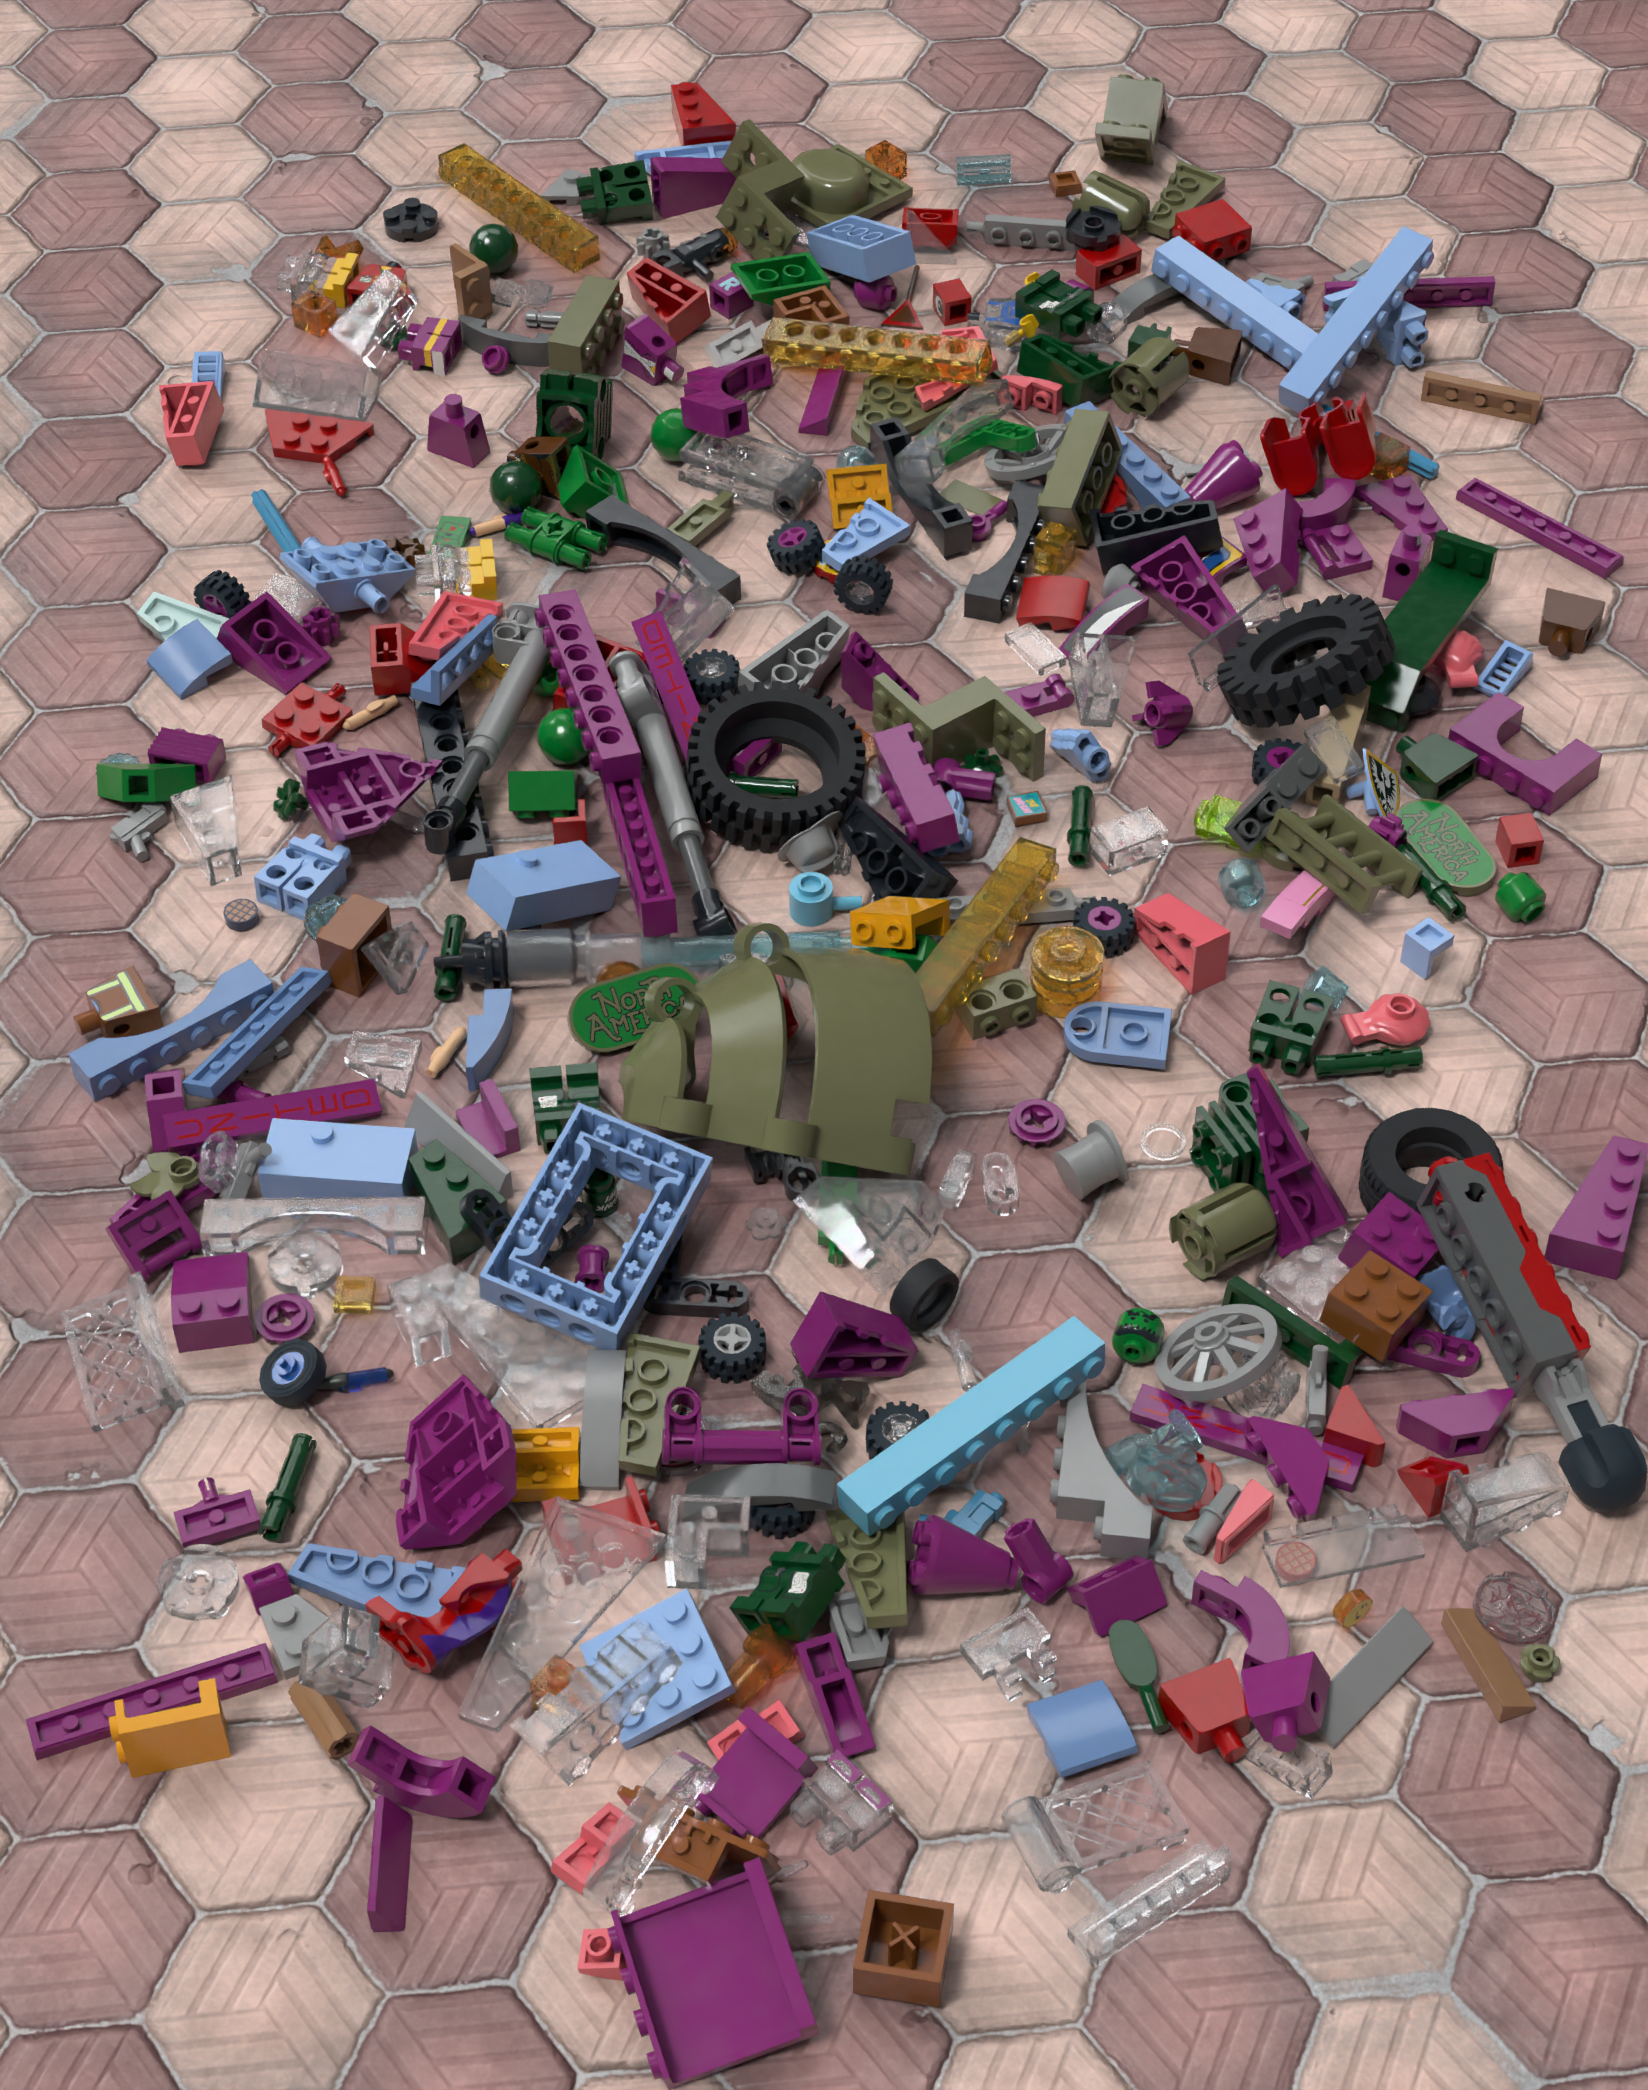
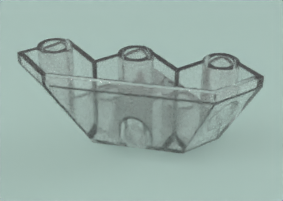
[793,1176,946,1297]

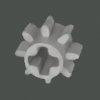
[636,228,670,259]

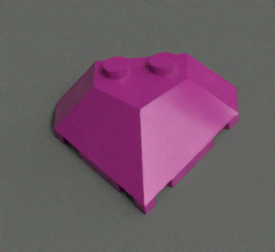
[295,742,443,842]

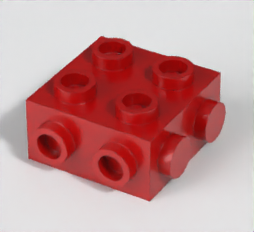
[1173,199,1252,262]

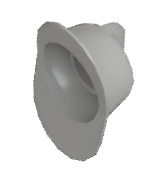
[777,811,843,873]

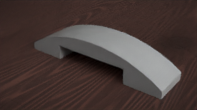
[580,1350,627,1491]

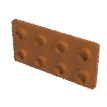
[617,1785,786,1886]

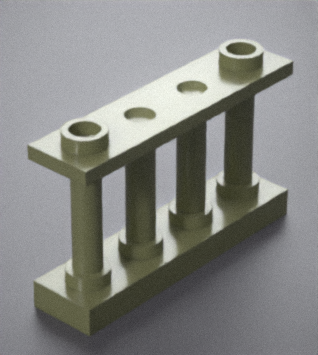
[1266,794,1423,914]

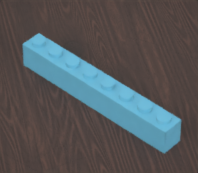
[837,1316,1105,1536]

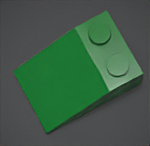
[730,252,831,306]

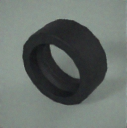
[890,1258,959,1332]

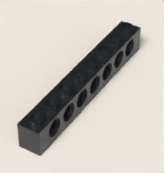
[411,682,494,882]

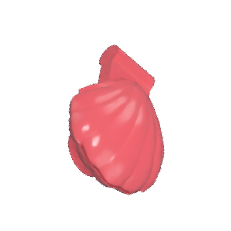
[1432,630,1484,688]
[1340,993,1431,1046]

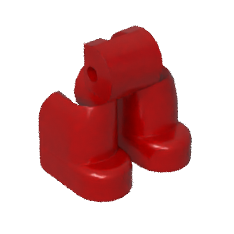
[1260,392,1378,495]

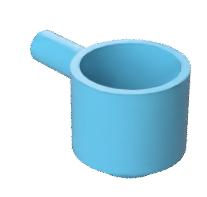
[789,872,862,927]

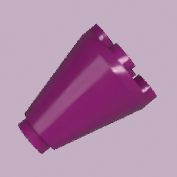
[1184,440,1263,510]
[907,1514,1019,1595]

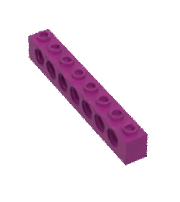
[534,589,641,784]
[601,778,678,937]

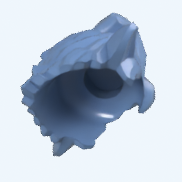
[1416,1265,1477,1340]

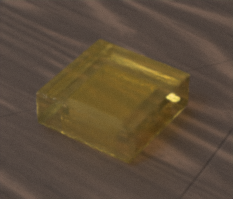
[333,1275,376,1314]

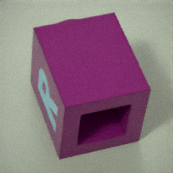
[709,272,754,320]

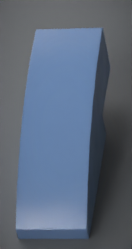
[466,989,514,1091]

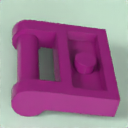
[1298,523,1373,580]
[105,1189,204,1285]

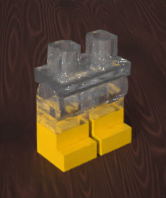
[277,249,360,308]
[414,538,497,603]

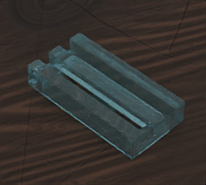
[956,154,1012,186]

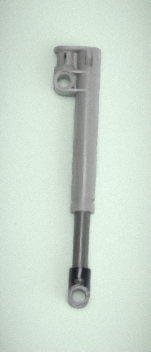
[423,602,550,855]
[609,651,737,948]

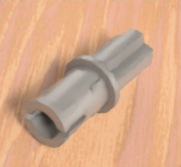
[1183,1483,1242,1554]

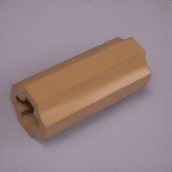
[288,1674,359,1759]

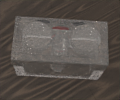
[1089,806,1169,876]
[387,1273,452,1367]

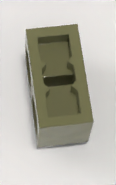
[955,968,1037,1040]

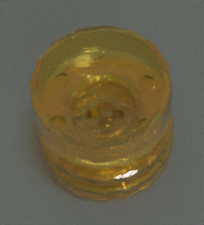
[1030,926,1104,1019]

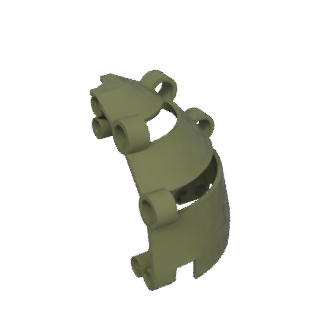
[618,922,932,1176]

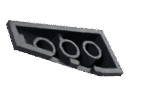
[838,797,958,902]

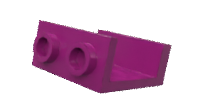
[682,1706,819,1839]

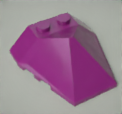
[396,1374,517,1550]

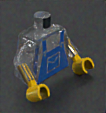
[967,272,1040,352]

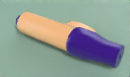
[469,512,523,537]

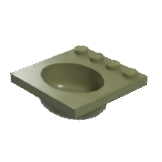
[787,144,913,227]

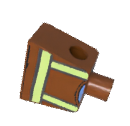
[73,965,163,1038]

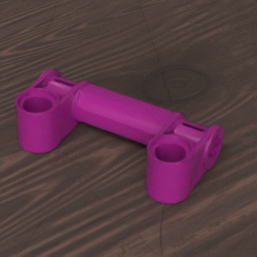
[662,1386,821,1466]

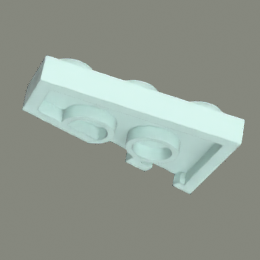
[137,592,229,641]

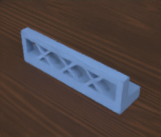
[411,614,497,706]

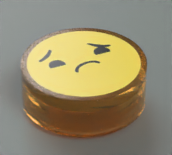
[1333,1589,1373,1628]

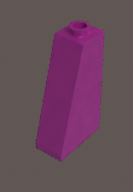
[650,157,737,219]

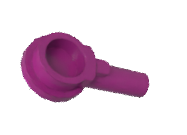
[970,500,1007,542]

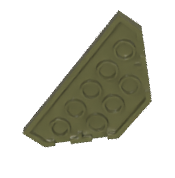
[851,357,1004,452]

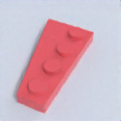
[408,591,504,661]

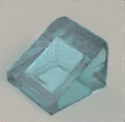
[1299,965,1349,1011]

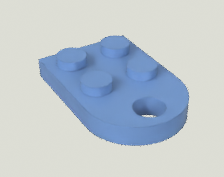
[1063,1001,1172,1070]

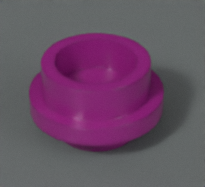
[482,345,510,374]

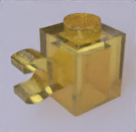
[1033,521,1077,576]

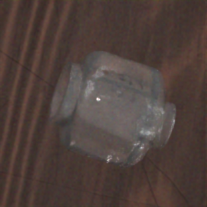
[1085,302,1128,345]

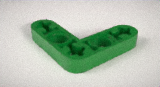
[928,418,1038,467]

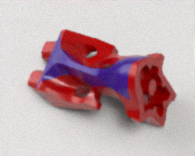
[365,1549,526,1674]

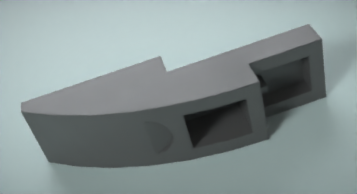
[1224,744,1327,854]

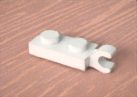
[704,319,776,368]

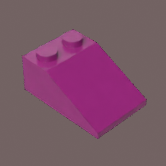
[217,591,332,695]
[171,1251,254,1353]

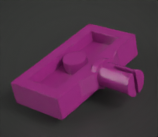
[173,1477,261,1552]

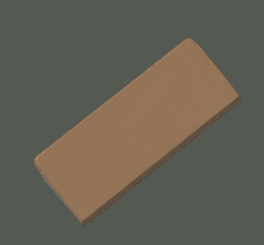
[1441,1608,1536,1723]

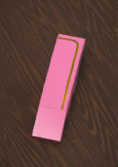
[1260,869,1336,939]

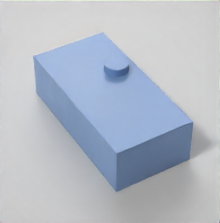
[806,215,916,282]
[466,840,621,931]
[257,1118,418,1212]

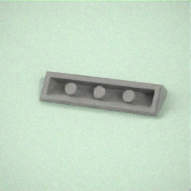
[404,1092,513,1199]
[1312,1606,1433,1749]

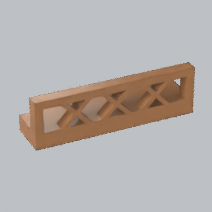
[1421,370,1544,425]

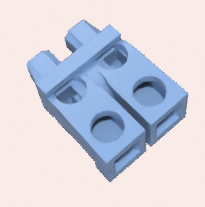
[254,833,352,923]

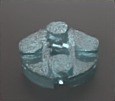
[1127,1444,1207,1512]

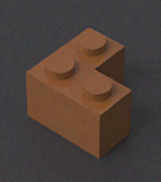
[773,285,849,351]

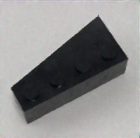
[1089,500,1224,575]

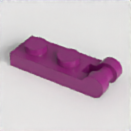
[1004,673,1075,717]

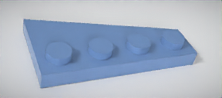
[288,1543,466,1617]

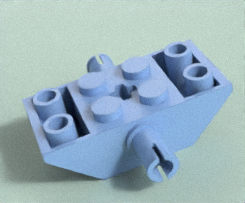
[279,536,416,614]

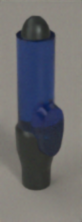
[320,1367,394,1393]

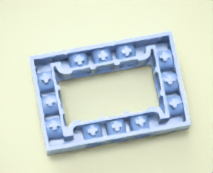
[479,1103,713,1350]

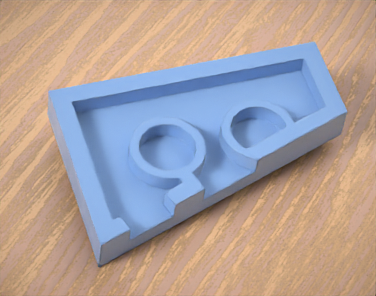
[822,498,910,571]

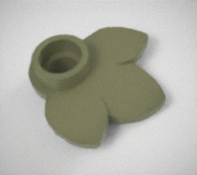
[130,1152,203,1201]

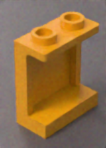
[850,896,950,949]
[109,1678,231,1778]

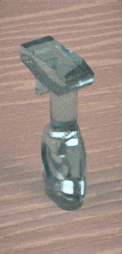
[1104,1409,1202,1476]

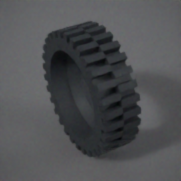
[686,681,866,853]

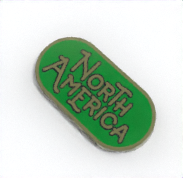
[1395,799,1497,896]
[567,963,699,1054]

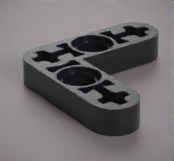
[459,1189,594,1269]
[643,1235,749,1318]

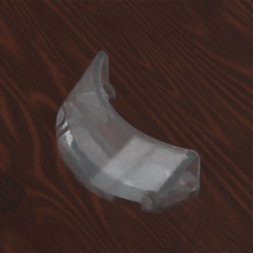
[582,1748,720,1917]

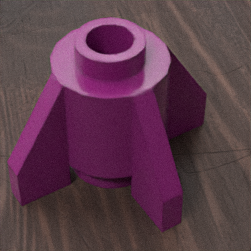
[1132,680,1193,746]

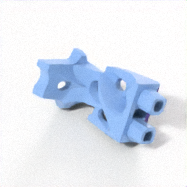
[1323,276,1429,368]

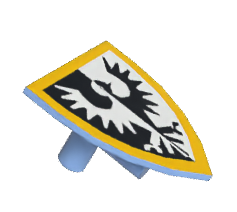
[1346,748,1400,817]

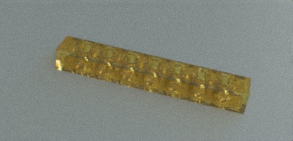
[438,143,600,273]
[761,317,993,386]

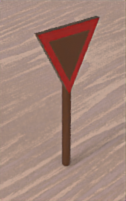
[881,265,923,330]

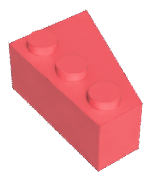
[159,381,224,466]
[1134,893,1231,995]

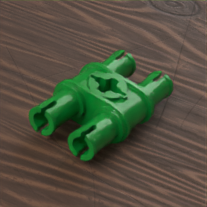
[504,506,608,570]

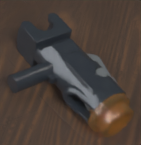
[651,227,738,282]

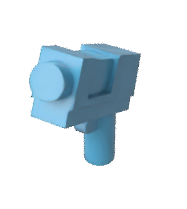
[919,1489,1005,1538]

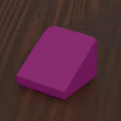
[242,1563,294,1616]

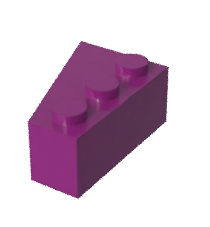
[790,1291,918,1378]

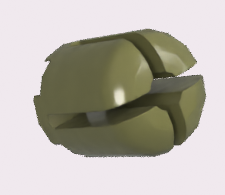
[1071,170,1150,241]
[1109,337,1190,418]
[1169,1183,1277,1280]

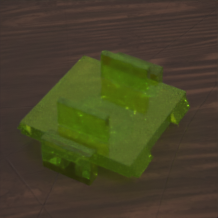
[1194,794,1242,849]

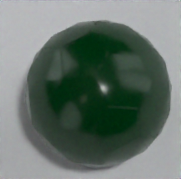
[469,224,519,274]
[489,460,543,514]

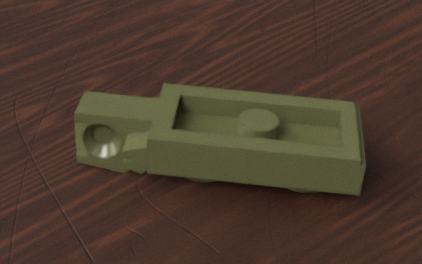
[667,490,735,547]

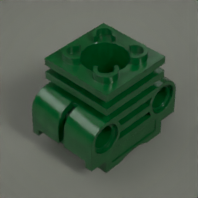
[535,368,613,460]
[1190,1073,1309,1203]

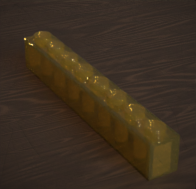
[915,837,1059,1038]

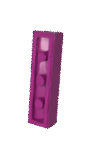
[798,349,850,436]

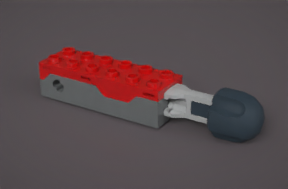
[1416,1152,1648,1512]

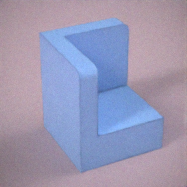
[1400,917,1454,979]

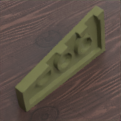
[1145,161,1226,239]
[618,1332,701,1477]
[825,1509,908,1629]

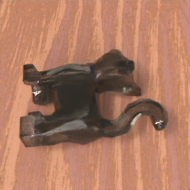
[751,1349,870,1455]

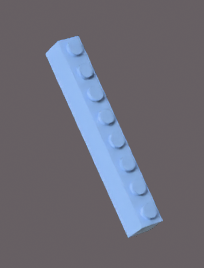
[1279,226,1434,413]
[1151,235,1318,370]

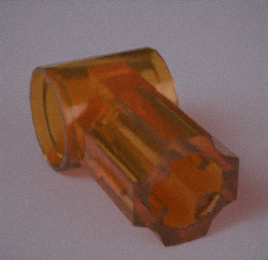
[725,1624,796,1709]

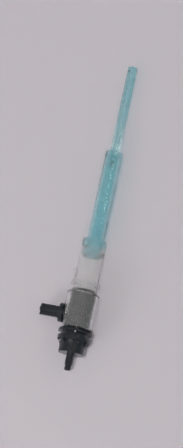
[433,924,1010,989]

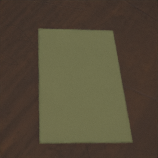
[939,479,1002,515]

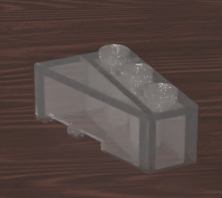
[328,268,419,376]
[1068,633,1138,727]

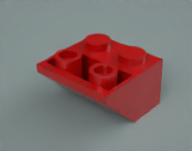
[369,623,437,696]

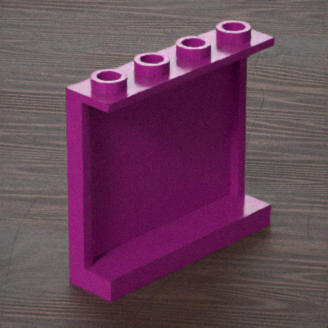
[607,1857,820,2090]

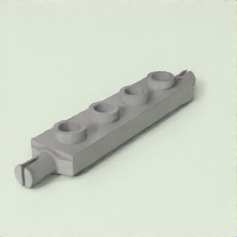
[966,214,1086,251]
[936,888,1096,930]

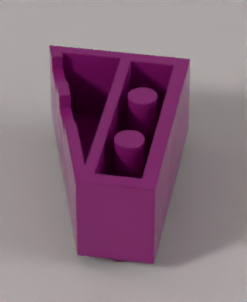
[1233,488,1303,600]

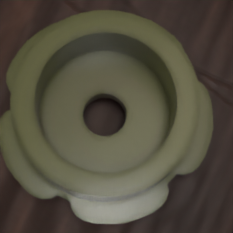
[1520,1644,1561,1682]

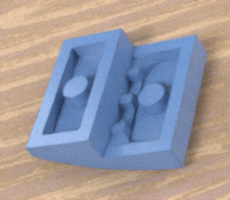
[146,619,233,700]
[1026,1680,1138,1778]

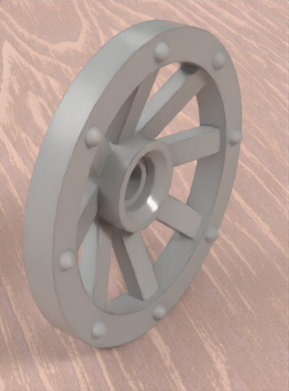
[984,423,1067,481]
[1155,1304,1282,1401]

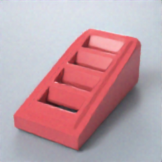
[1214,1479,1274,1564]

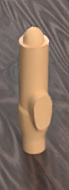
[343,695,398,731]
[426,1027,467,1078]

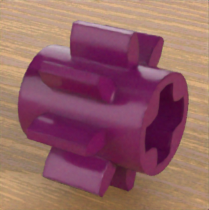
[302,607,340,646]
[1369,812,1408,849]

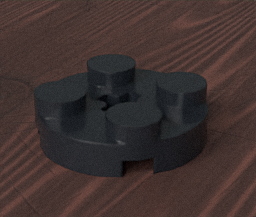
[383,197,439,243]
[1065,206,1122,252]

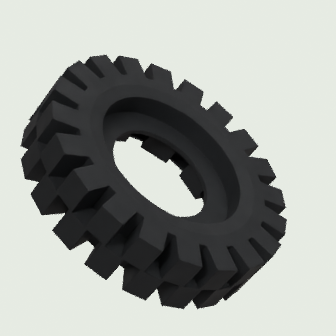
[1216,594,1395,728]

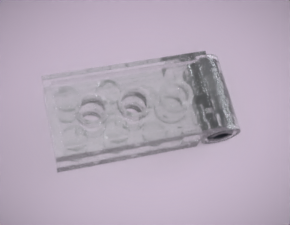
[678,431,826,519]

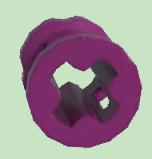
[575,1244,609,1293]

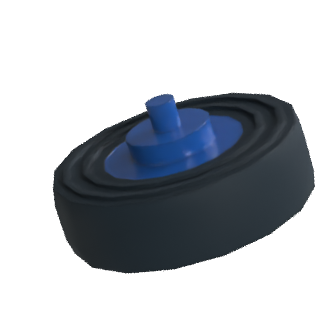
[259,1339,327,1407]

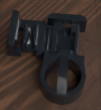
[744,1146,820,1204]

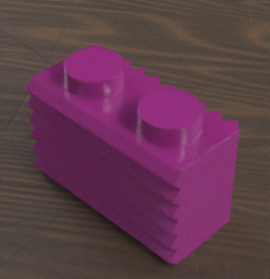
[147,727,226,785]

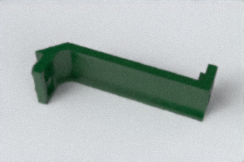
[1365,529,1498,733]

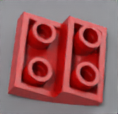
[1016,576,1090,631]

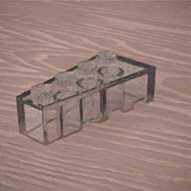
[509,1618,683,1787]

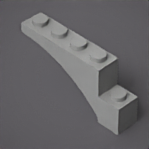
[1049,1381,1153,1559]

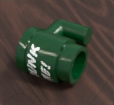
[581,1167,618,1218]

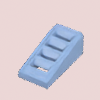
[192,351,225,399]
[1473,640,1533,697]

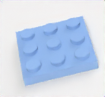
[579,1588,736,1751]

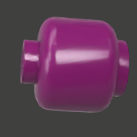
[853,275,897,311]

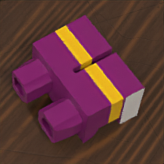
[398,317,463,376]

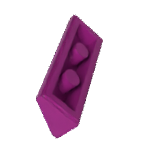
[367,1796,412,1932]

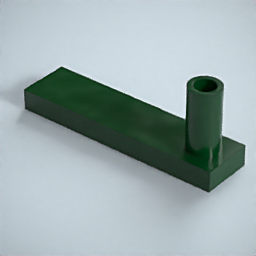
[1222,1275,1365,1389]

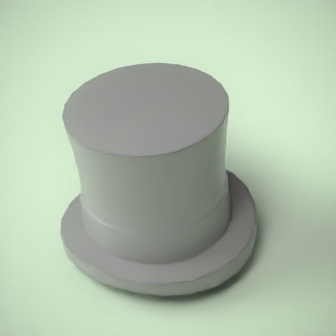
[1053,1120,1129,1200]

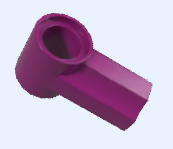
[933,758,996,801]
[1004,1518,1074,1604]

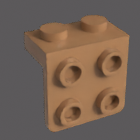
[450,243,493,319]

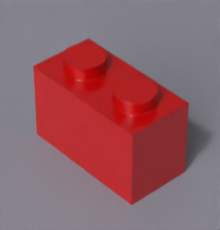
[1075,233,1142,291]

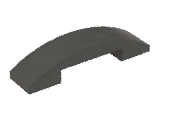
[1104,274,1188,327]
[458,315,551,367]
[682,1463,838,1520]

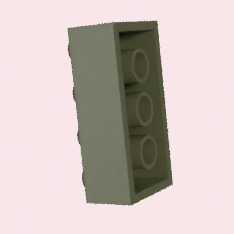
[547,275,625,375]
[1037,409,1124,546]

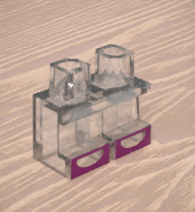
[790,1749,892,1856]

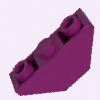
[841,631,920,711]
[145,1068,188,1153]
[1396,1388,1515,1459]
[1245,1416,1329,1529]

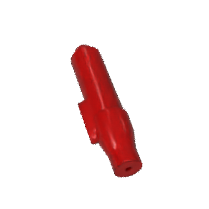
[322,456,347,497]

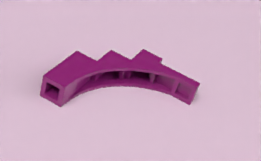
[680,354,773,439]

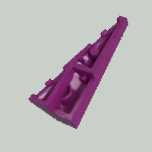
[1247,1063,1349,1257]

